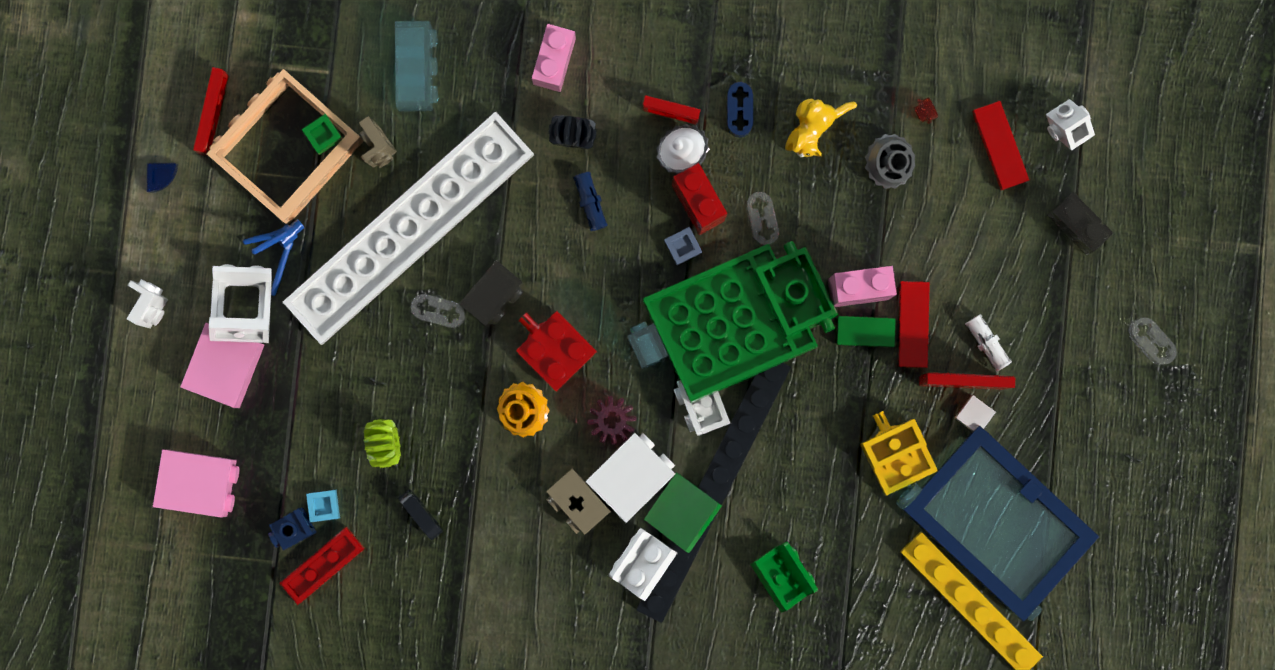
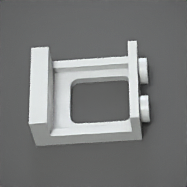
[209,264,272,343]

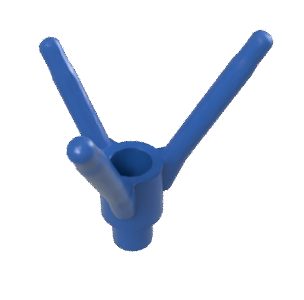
[243,219,304,296]

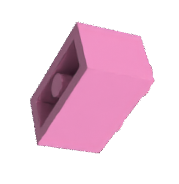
[532,24,576,92]

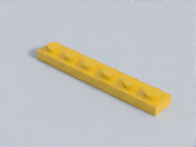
[900,532,1043,670]

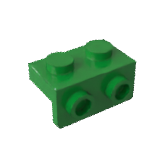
[750,542,818,613]

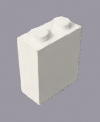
[586,433,675,523]

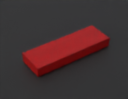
[193,67,229,156]
[972,101,1029,191]
[898,281,930,368]
[280,527,365,605]

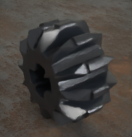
[548,115,596,149]

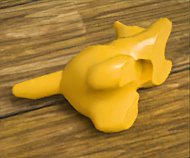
[785,99,857,157]

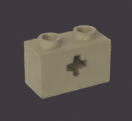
[546,468,611,535]

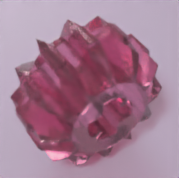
[588,396,637,445]

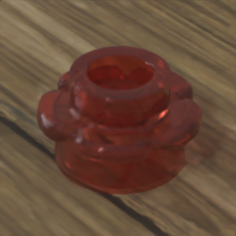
[914,97,938,124]

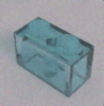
[627,322,668,370]

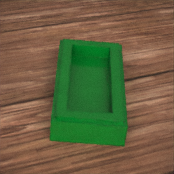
[836,316,895,347]

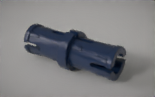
[573,172,608,231]

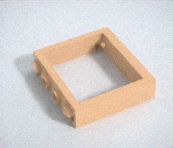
[207,69,364,225]

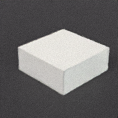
[955,395,996,431]

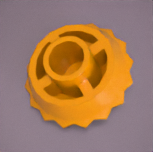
[497,382,550,438]

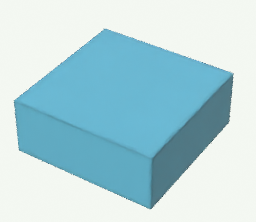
[306,490,340,522]

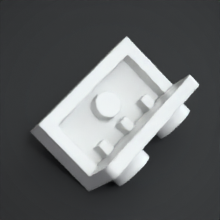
[127,279,168,329]
[674,380,731,436]

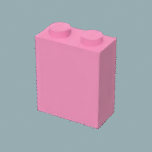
[828,266,897,307]
[180,323,264,408]
[153,450,239,517]

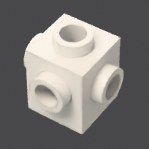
[1046,99,1095,150]

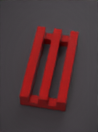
[643,95,701,125]

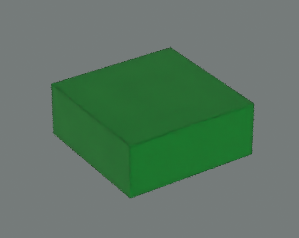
[302,114,343,155]

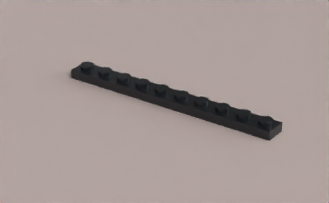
[636,363,791,623]

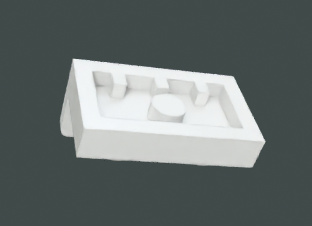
[609,528,677,601]

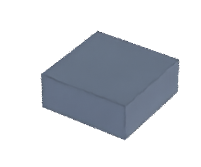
[664,227,702,266]

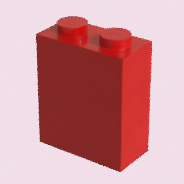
[672,163,727,235]

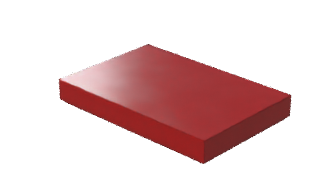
[919,373,1015,390]

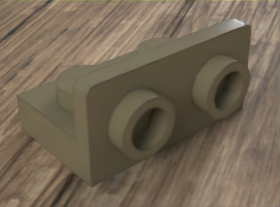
[359,116,397,168]

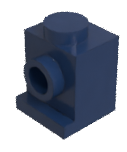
[268,508,317,550]

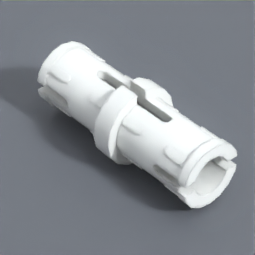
[965,314,1012,372]

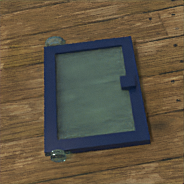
[896,425,1099,622]

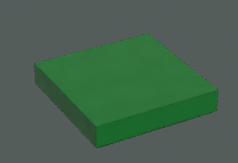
[644,472,722,553]

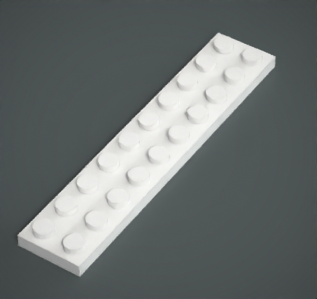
[283,112,534,345]

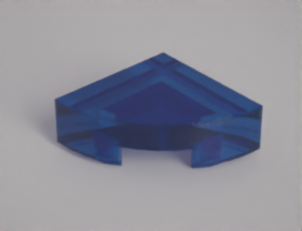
[147,163,178,193]

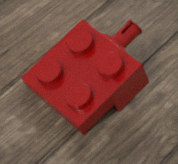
[516,311,597,392]

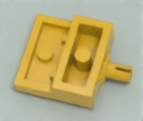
[860,411,938,496]

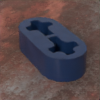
[727,82,753,138]

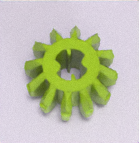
[363,419,401,468]

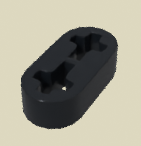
[398,489,443,540]

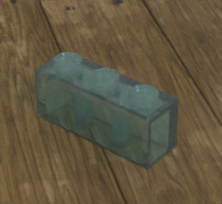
[395,21,438,111]

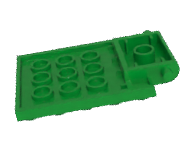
[643,241,838,403]

